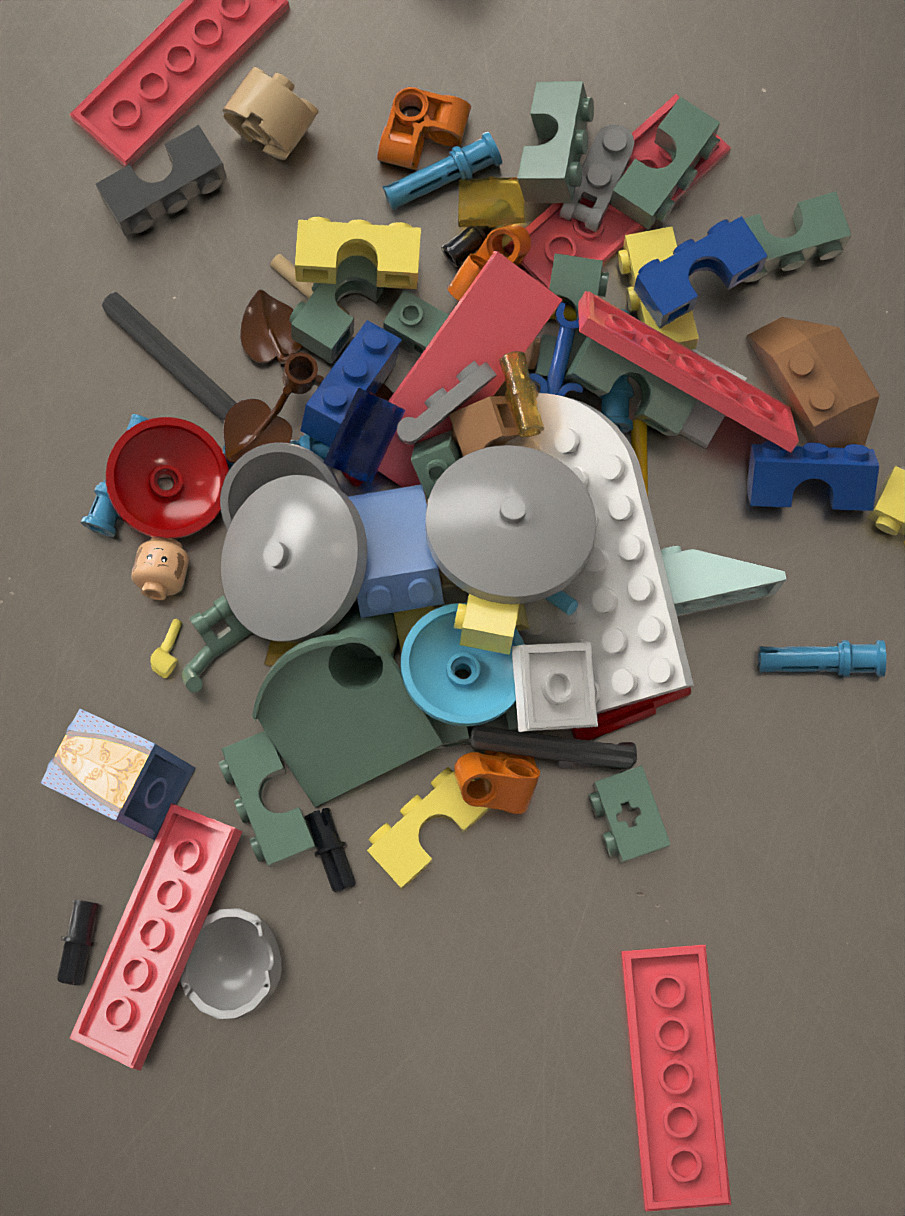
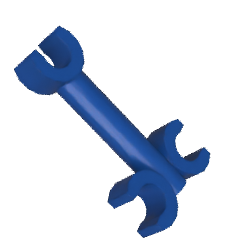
[522,303,583,403]

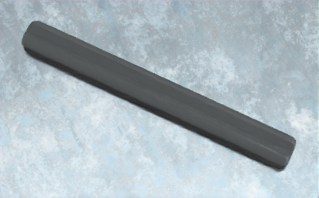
[101,291,236,422]

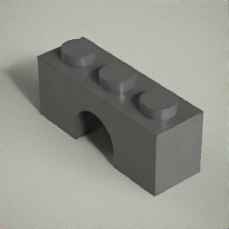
[95,124,227,236]

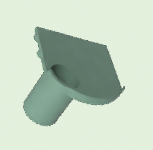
[252,602,444,807]

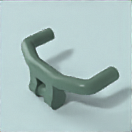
[181,595,252,693]

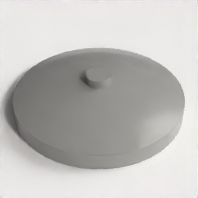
[425,445,596,604]
[221,475,367,643]

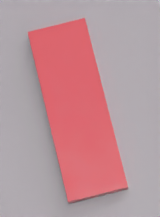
[69,0,289,167]
[504,94,731,303]
[353,251,562,493]
[578,291,799,453]
[70,803,243,1071]
[621,945,731,1212]

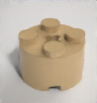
[223,67,319,160]

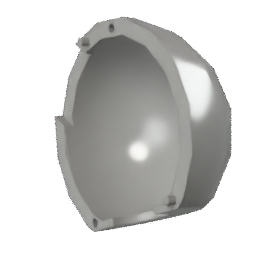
[180,908,282,1019]

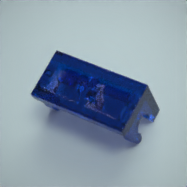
[323,387,406,485]

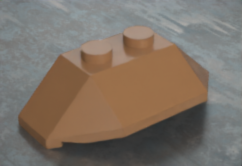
[746,317,880,448]

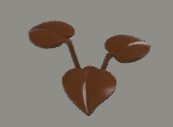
[223,289,394,464]

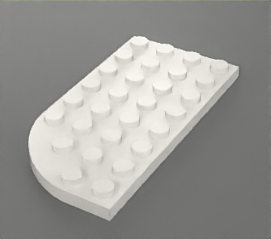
[505,393,694,714]

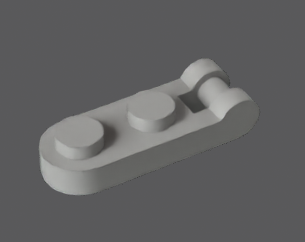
[559,124,634,232]
[397,361,497,445]

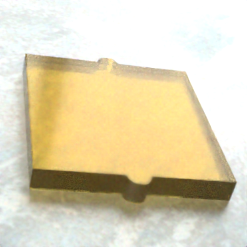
[458,176,525,228]

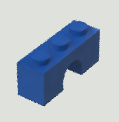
[634,216,768,329]
[300,320,402,451]
[747,441,879,511]

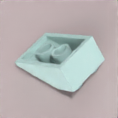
[661,546,787,616]

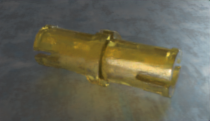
[499,351,544,437]

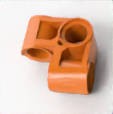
[377,87,471,170]
[447,224,531,301]
[454,750,540,814]

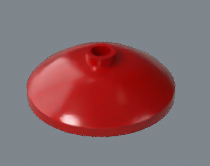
[105,417,229,539]

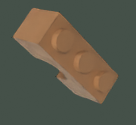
[449,396,522,457]

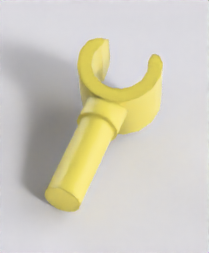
[151,619,183,679]

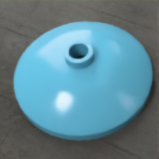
[400,603,525,726]

